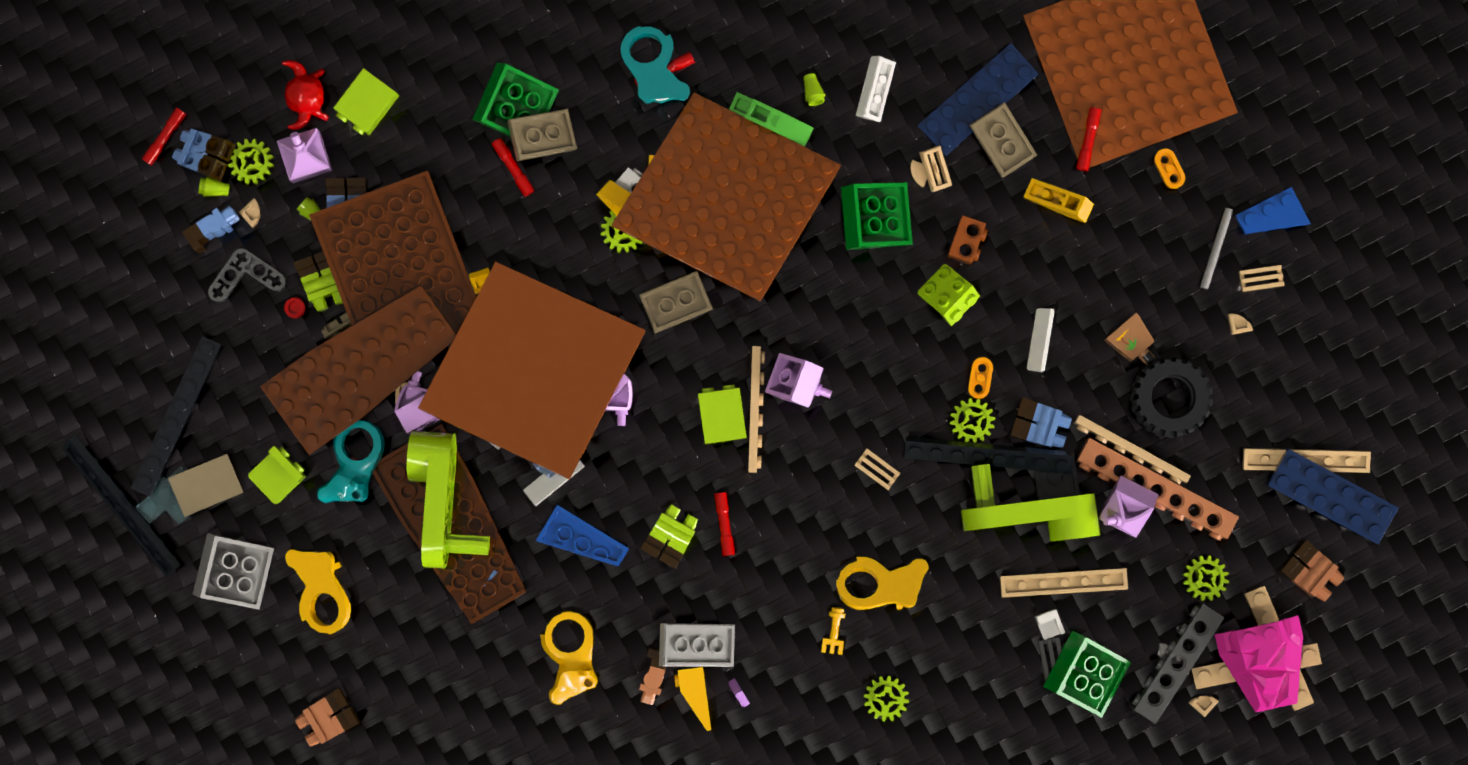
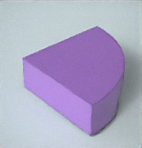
[729,678,750,707]

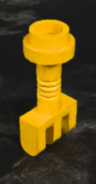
[821,607,846,655]

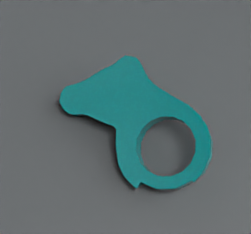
[620,26,690,104]
[317,420,385,503]

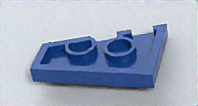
[1235,187,1311,235]

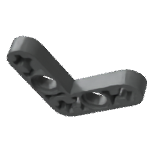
[208,249,287,302]

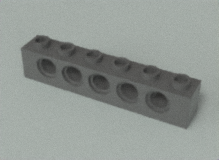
[1132,603,1224,724]

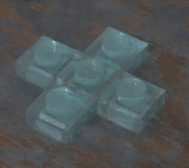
[136,465,191,525]

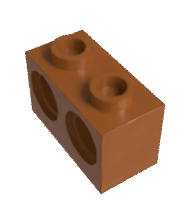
[947,215,988,265]

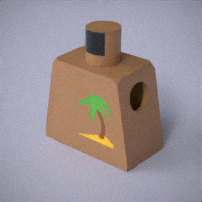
[1104,313,1155,365]

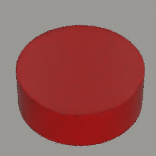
[284,297,306,319]

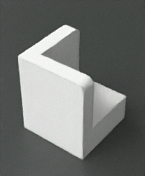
[1035,609,1065,640]

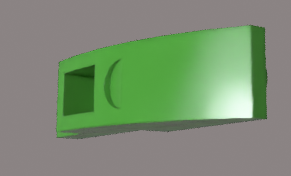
[729,92,814,147]

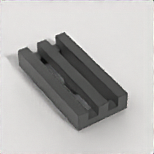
[1038,637,1062,682]

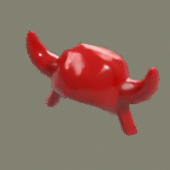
[282,60,329,130]

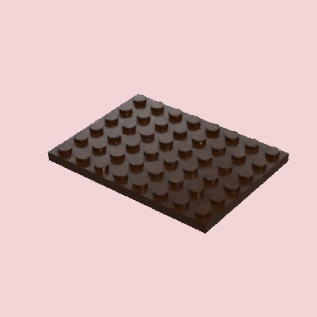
[309,171,476,334]

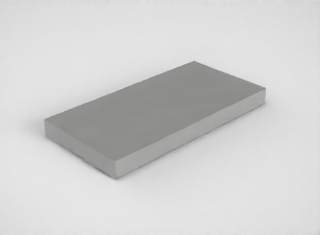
[659,623,735,667]

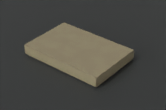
[969,102,1037,178]
[507,109,577,161]
[639,271,713,334]
[168,454,243,517]

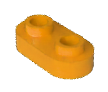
[1154,149,1185,189]
[968,357,993,399]

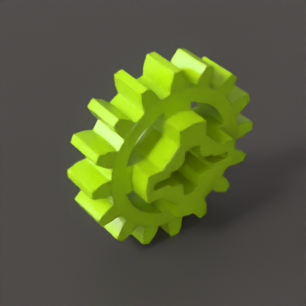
[228,139,274,184]
[601,211,643,253]
[949,398,995,443]
[1182,555,1229,601]
[863,675,909,722]

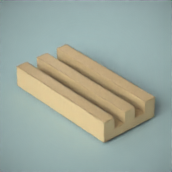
[919,146,952,192]
[1239,265,1285,292]
[854,449,900,490]

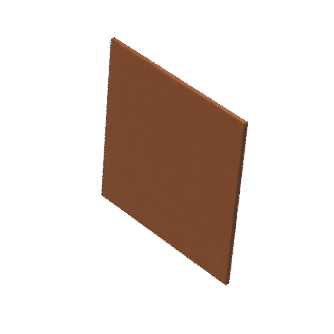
[1023,0,1238,168]
[612,93,841,301]
[418,262,646,480]

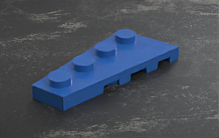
[536,505,629,567]

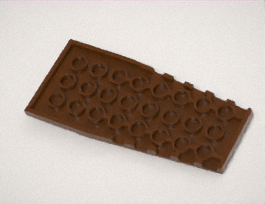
[260,286,457,455]
[373,424,526,624]

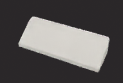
[856,56,896,122]
[1027,308,1054,372]
[523,461,585,506]

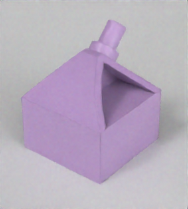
[277,128,333,183]
[765,353,832,407]
[395,371,440,435]
[605,374,633,426]
[1098,475,1158,538]

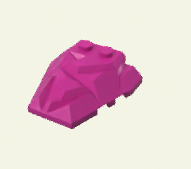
[1214,615,1303,712]

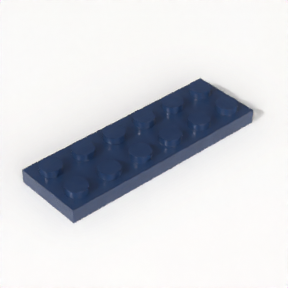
[917,43,1038,157]
[1267,448,1399,544]

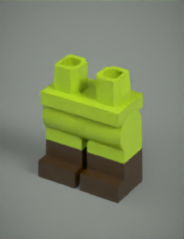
[293,252,343,312]
[640,504,698,569]

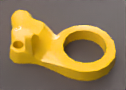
[285,549,351,635]
[836,557,929,610]
[540,610,598,705]

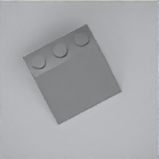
[193,533,274,609]

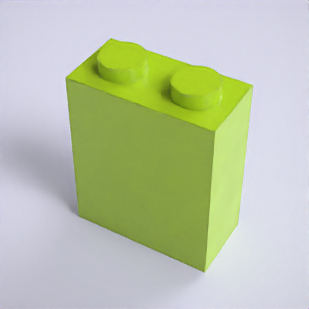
[333,68,399,136]
[698,385,747,444]

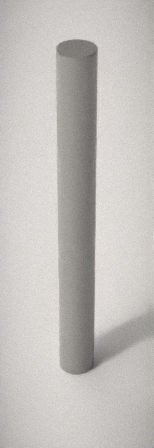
[1200,208,1233,289]

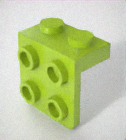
[918,264,980,326]
[248,446,306,504]

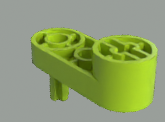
[407,431,490,569]
[961,464,1100,542]

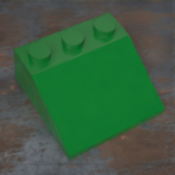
[472,62,559,137]
[841,183,913,250]
[1043,631,1131,718]

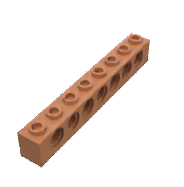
[1076,438,1239,541]

